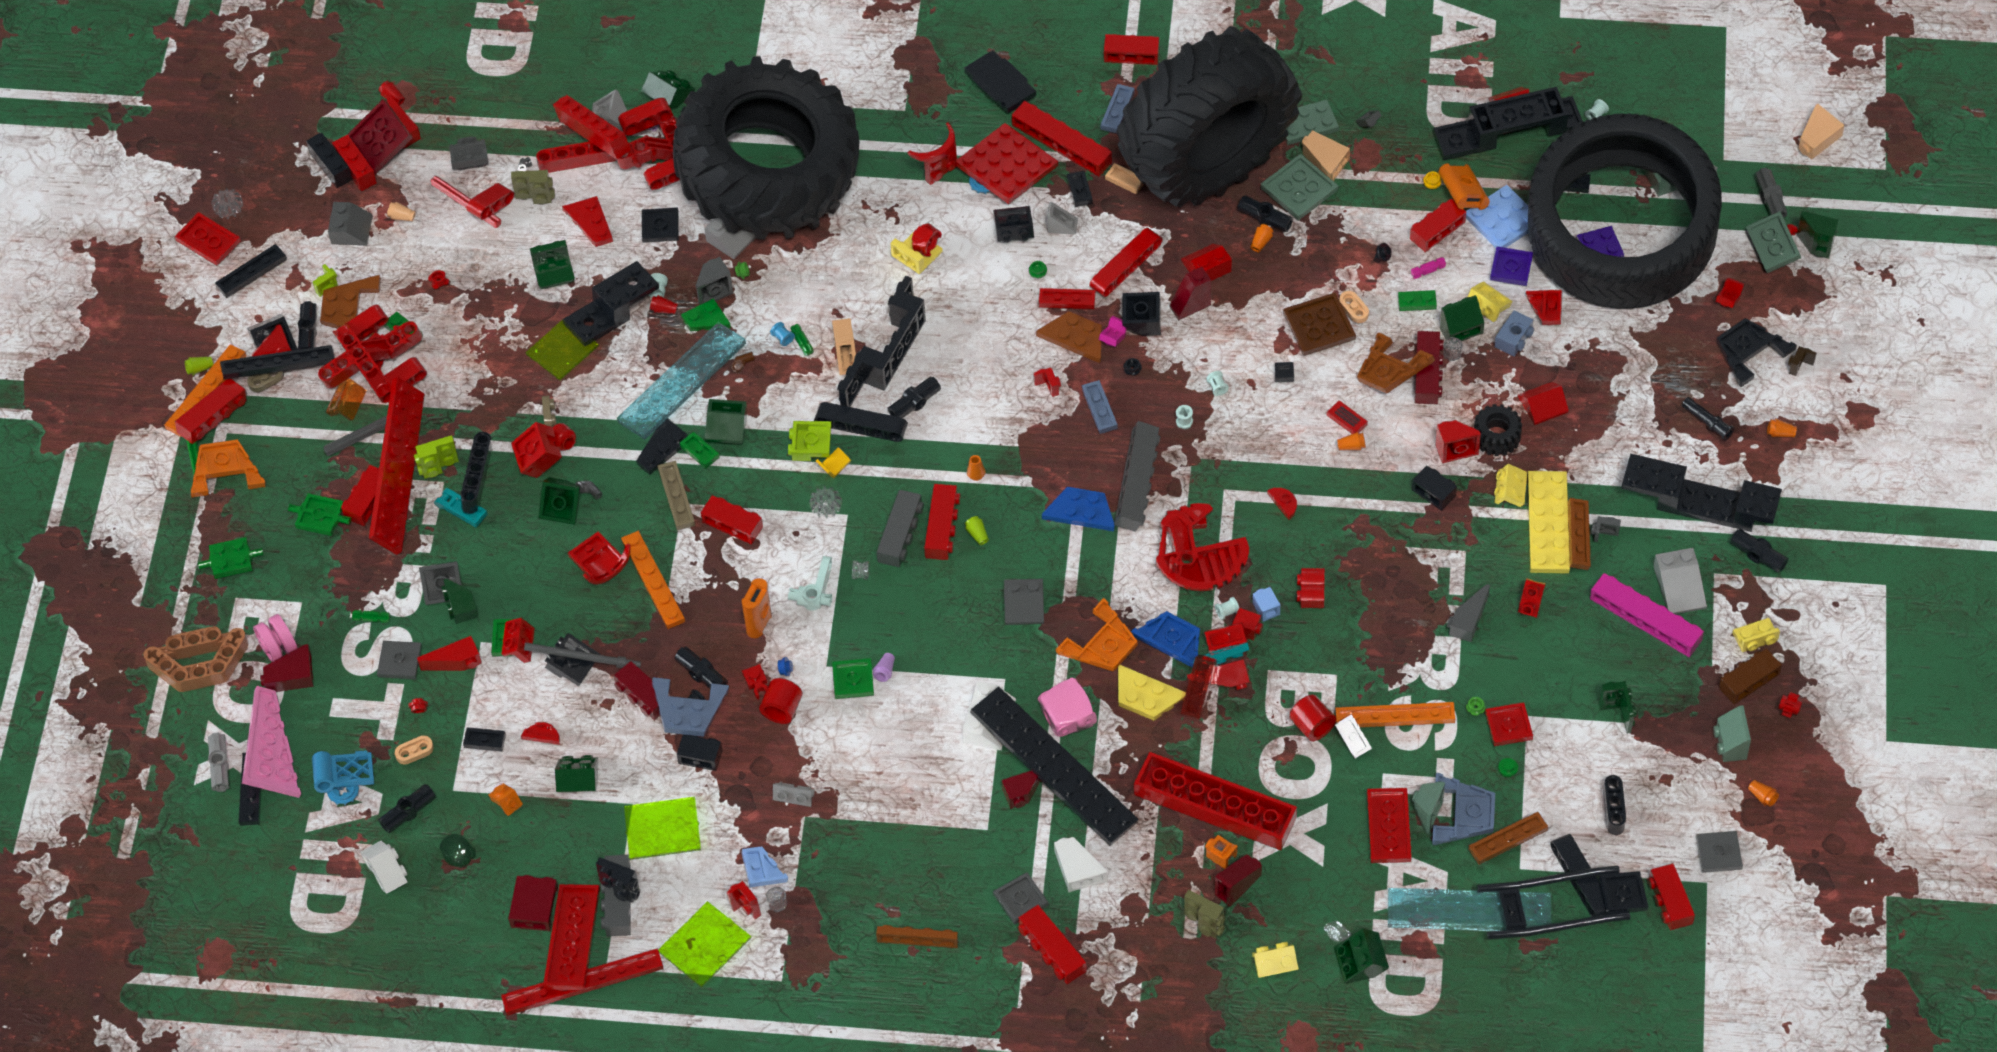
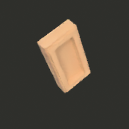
[1105,163,1144,194]

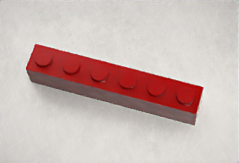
[553,95,631,160]
[1012,101,1112,177]

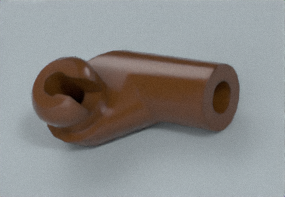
[732,351,755,373]

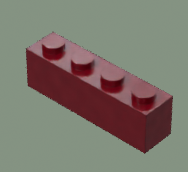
[1415,331,1444,405]

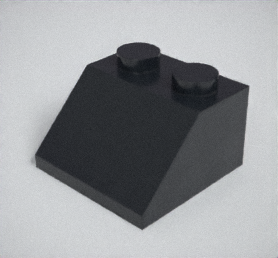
[1122,292,1161,336]
[247,314,298,351]

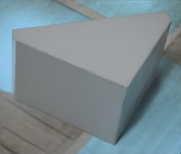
[1047,201,1078,234]

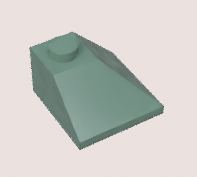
[1412,781,1445,834]

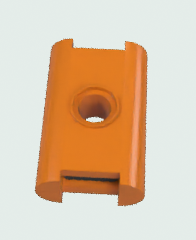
[1438,163,1490,210]
[742,578,772,639]

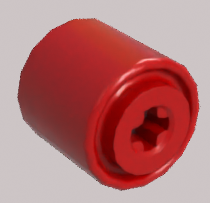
[759,678,803,724]
[1289,694,1337,742]

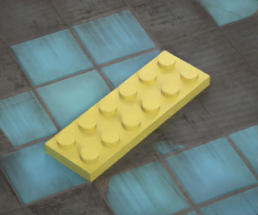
[1528,471,1570,573]

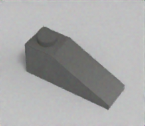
[1447,584,1490,642]

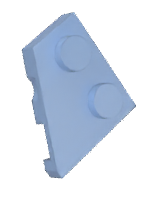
[742,846,788,887]

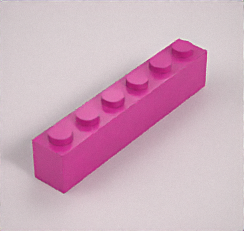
[1590,573,1704,658]

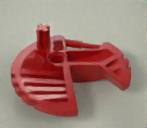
[1156,503,1249,591]

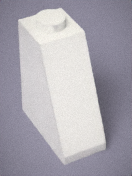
[1054,837,1107,892]

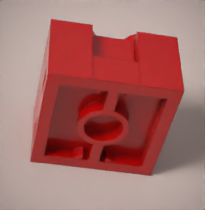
[511,422,562,478]

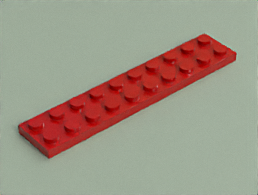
[369,377,425,555]

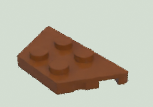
[1036,311,1102,363]

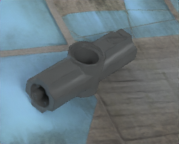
[1755,168,1787,218]

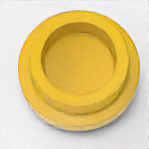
[1423,171,1442,189]

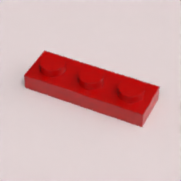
[1039,288,1096,309]

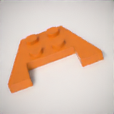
[191,439,265,498]
[1056,598,1138,672]

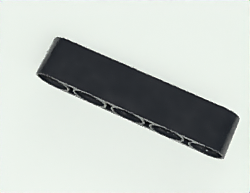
[814,402,908,442]
[461,432,492,514]
[1550,834,1607,917]

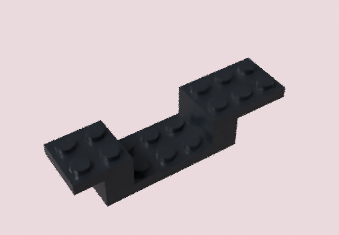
[1433,87,1583,160]
[837,276,926,407]
[1621,453,1782,532]

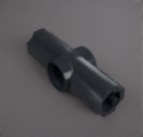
[1237,195,1293,232]
[298,301,317,350]
[888,376,941,418]
[1730,529,1789,573]
[675,646,728,689]
[378,784,436,833]

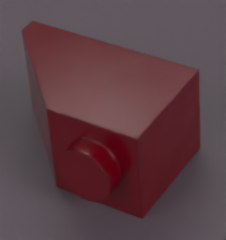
[1002,771,1041,809]

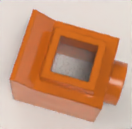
[1205,835,1238,869]

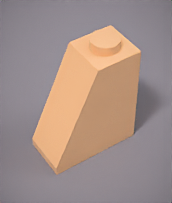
[1798,104,1845,160]
[1301,130,1350,181]
[832,318,856,375]

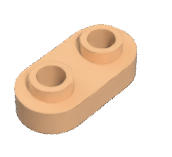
[1339,291,1369,323]
[395,736,434,765]

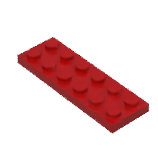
[543,884,600,990]

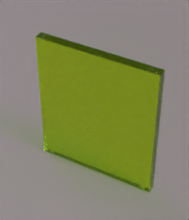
[525,320,599,380]

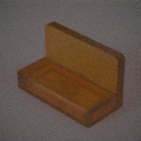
[326,378,366,421]

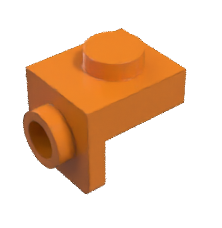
[488,783,523,816]

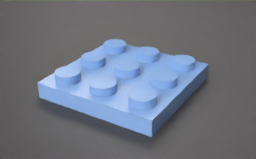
[1466,185,1529,248]

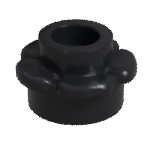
[1123,358,1142,376]

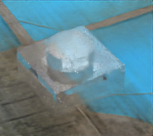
[1324,921,1351,942]

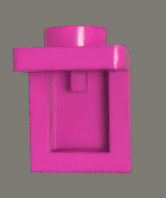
[1099,316,1127,347]

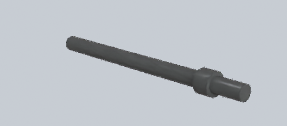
[524,642,641,669]

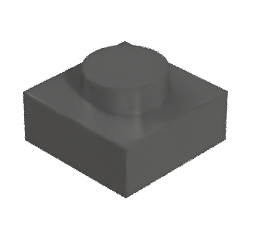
[1356,110,1382,127]

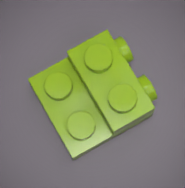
[788,421,832,461]
[414,435,459,479]

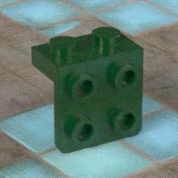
[529,240,575,289]
[1599,681,1637,734]

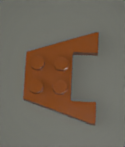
[320,275,381,337]
[1357,332,1435,394]

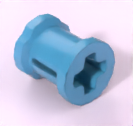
[770,322,795,346]

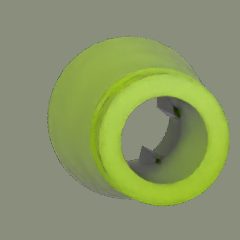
[184,356,213,375]
[965,516,989,546]

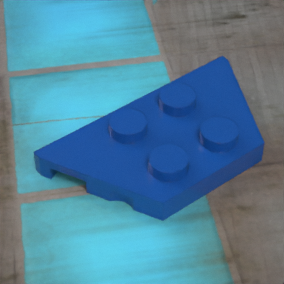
[1042,487,1115,531]
[1131,611,1200,669]

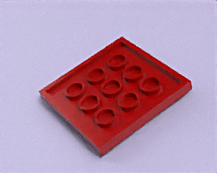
[955,123,1058,204]

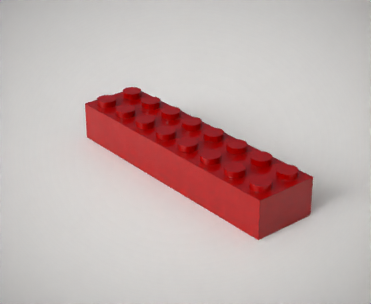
[1134,752,1297,851]

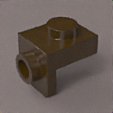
[1788,346,1817,376]

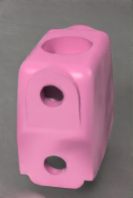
[1038,677,1097,737]

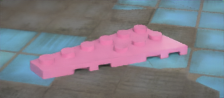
[242,686,301,798]

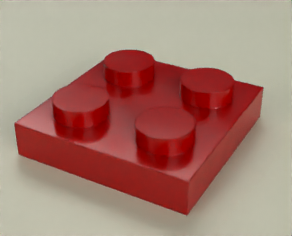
[1485,702,1533,746]

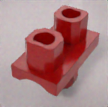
[1518,578,1546,617]

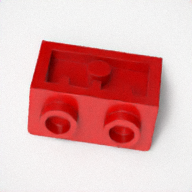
[501,618,535,663]
[727,881,761,919]

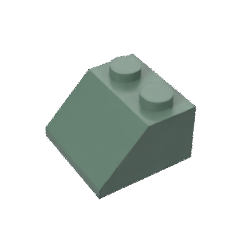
[1713,706,1751,762]

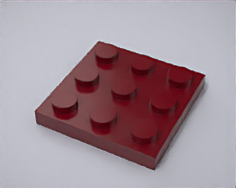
[348,99,413,175]

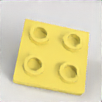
[890,233,943,275]

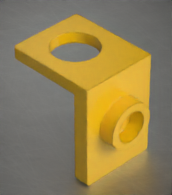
[816,447,851,479]

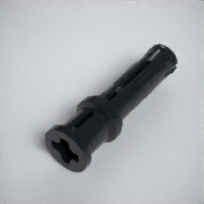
[1682,397,1735,441]

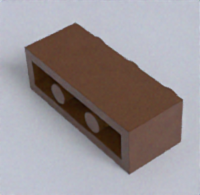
[1719,648,1782,705]

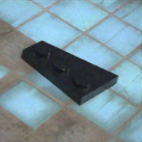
[636,416,688,475]

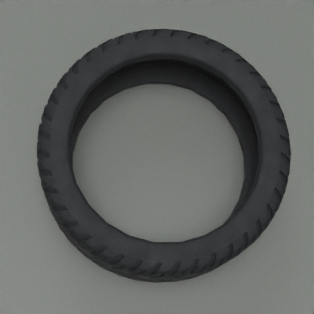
[1528,113,1722,309]

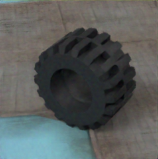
[1474,404,1522,456]

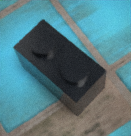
[1412,465,1457,511]
[677,734,723,771]

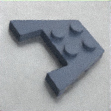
[652,677,729,737]
[1432,773,1495,845]

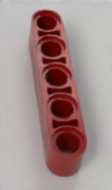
[536,141,625,173]
[1089,227,1163,297]

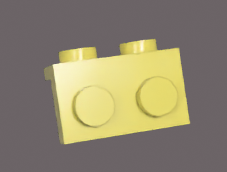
[1494,464,1527,507]
[1252,942,1299,978]

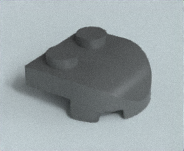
[449,137,489,170]

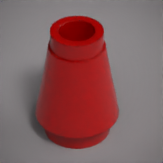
[379,81,405,106]
[649,295,678,314]

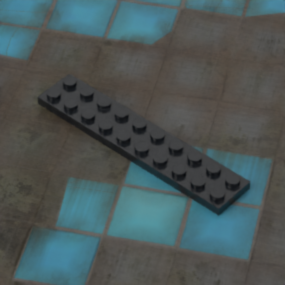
[970,686,1139,846]

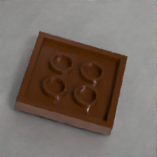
[1283,292,1356,356]

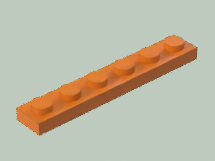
[164,344,247,437]
[621,530,685,629]
[1335,702,1455,727]

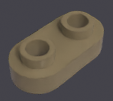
[247,371,283,392]
[542,395,557,427]

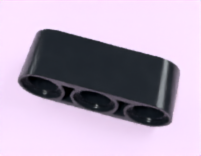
[1603,775,1626,835]

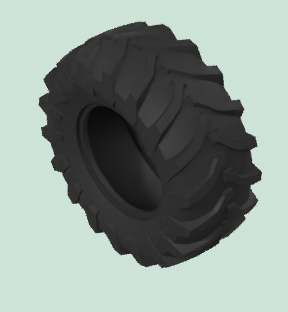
[1116,26,1302,208]
[673,56,860,240]

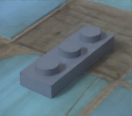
[1100,84,1135,133]
[1082,380,1118,434]

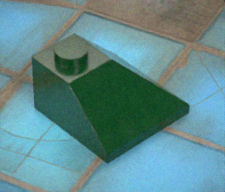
[538,477,580,525]

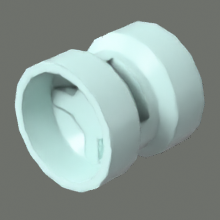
[648,273,668,297]

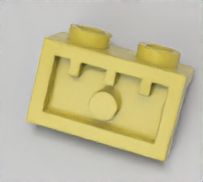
[1468,281,1512,322]
[1732,618,1780,652]

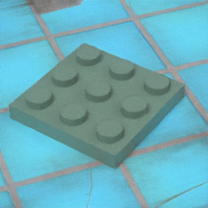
[1261,154,1339,221]

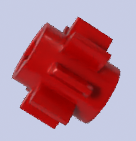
[1778,692,1802,718]

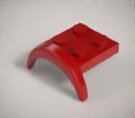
[907,122,957,185]
[568,531,631,585]

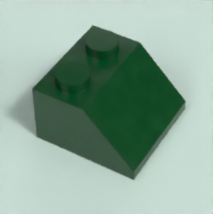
[1797,211,1839,259]

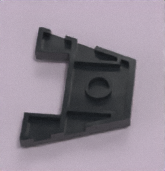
[1716,318,1797,387]

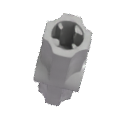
[208,732,229,792]

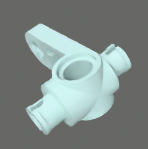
[788,556,832,611]

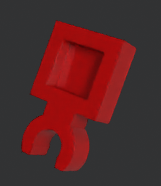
[742,664,768,700]

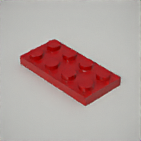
[1367,788,1412,863]

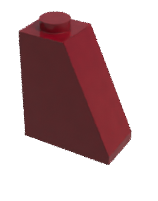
[1169,267,1211,321]
[260,644,314,692]
[1215,854,1262,907]

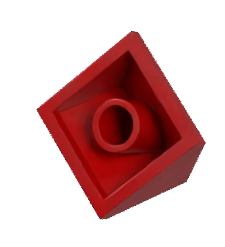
[1518,382,1569,425]

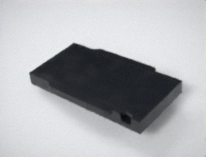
[964,50,1037,113]

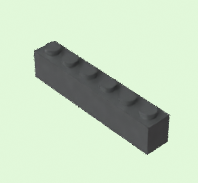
[1114,421,1160,532]

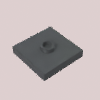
[377,641,422,680]
[1696,831,1743,873]
[993,872,1049,925]

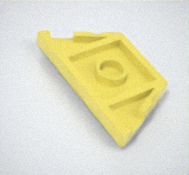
[1118,665,1187,721]

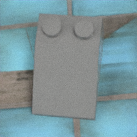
[1653,548,1707,614]

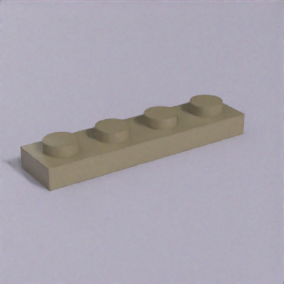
[657,461,695,531]

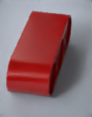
[466,183,514,220]

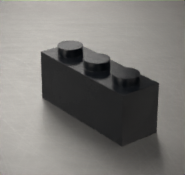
[306,132,352,189]

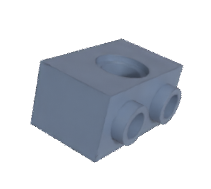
[1495,310,1535,357]

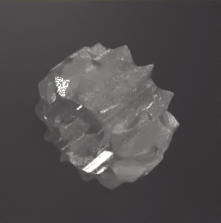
[211,187,243,219]
[809,485,842,518]

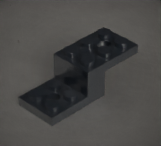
[563,261,659,347]

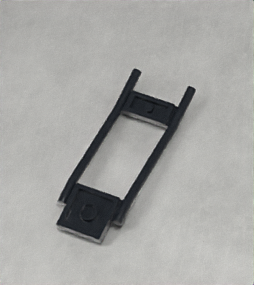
[1476,865,1649,940]

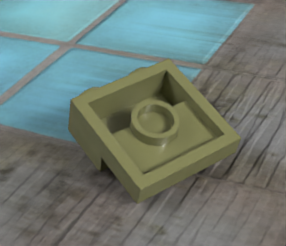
[511,170,555,205]
[1184,889,1225,938]

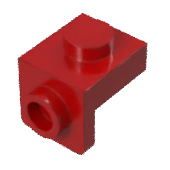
[1716,277,1744,308]
[1033,367,1061,397]

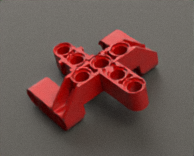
[617,98,680,190]
[318,304,427,403]

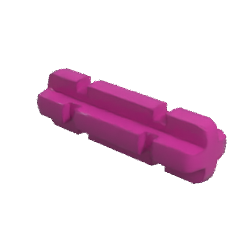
[1411,257,1446,279]

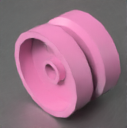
[253,614,297,662]

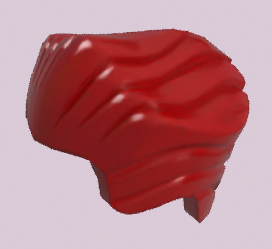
[912,223,942,257]

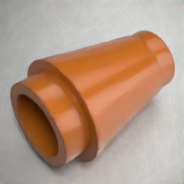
[1250,224,1274,253]
[1767,418,1797,437]
[1337,432,1366,451]
[967,455,986,481]
[1748,780,1779,807]

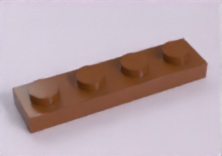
[1568,498,1591,570]
[1469,812,1548,865]
[876,925,959,948]

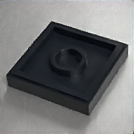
[642,207,679,243]

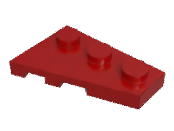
[562,196,613,247]

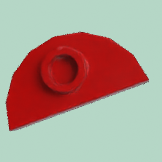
[1267,488,1297,520]
[521,722,560,745]

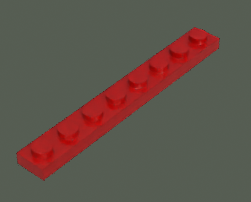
[501,948,664,1016]

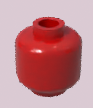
[552,423,576,451]

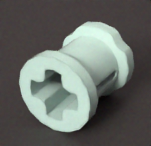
[1585,99,1609,120]
[1206,371,1229,396]
[1176,405,1193,429]
[1215,597,1239,620]

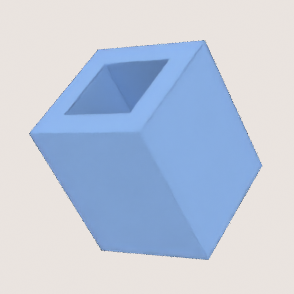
[1252,587,1280,622]

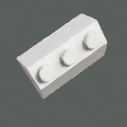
[962,681,1016,751]

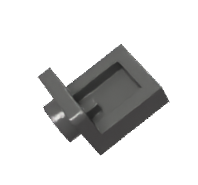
[1591,516,1621,542]

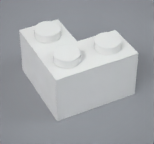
[360,841,407,894]

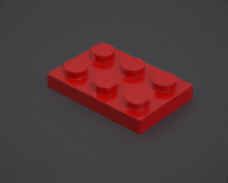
[175,212,241,266]

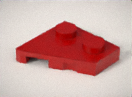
[252,324,291,356]

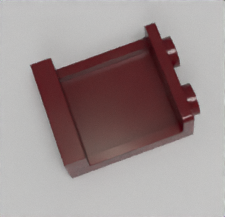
[508,875,559,931]

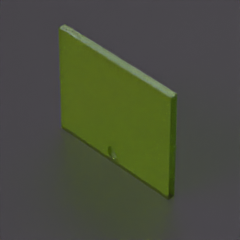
[624,797,701,860]
[658,901,752,988]

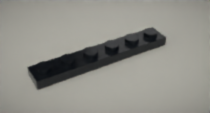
[220,345,335,380]

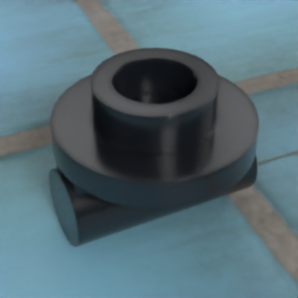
[1374,243,1392,263]

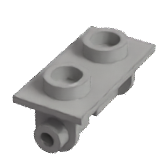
[773,781,815,807]

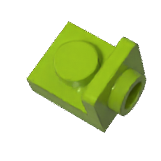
[313,264,338,297]

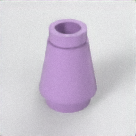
[873,653,895,682]

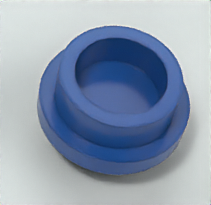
[778,657,793,677]

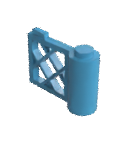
[312,751,374,793]

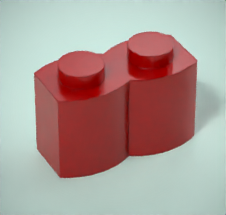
[1297,568,1325,608]

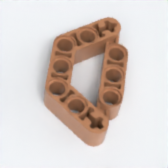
[143,626,249,692]

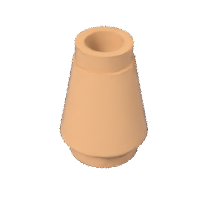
[387,202,416,222]

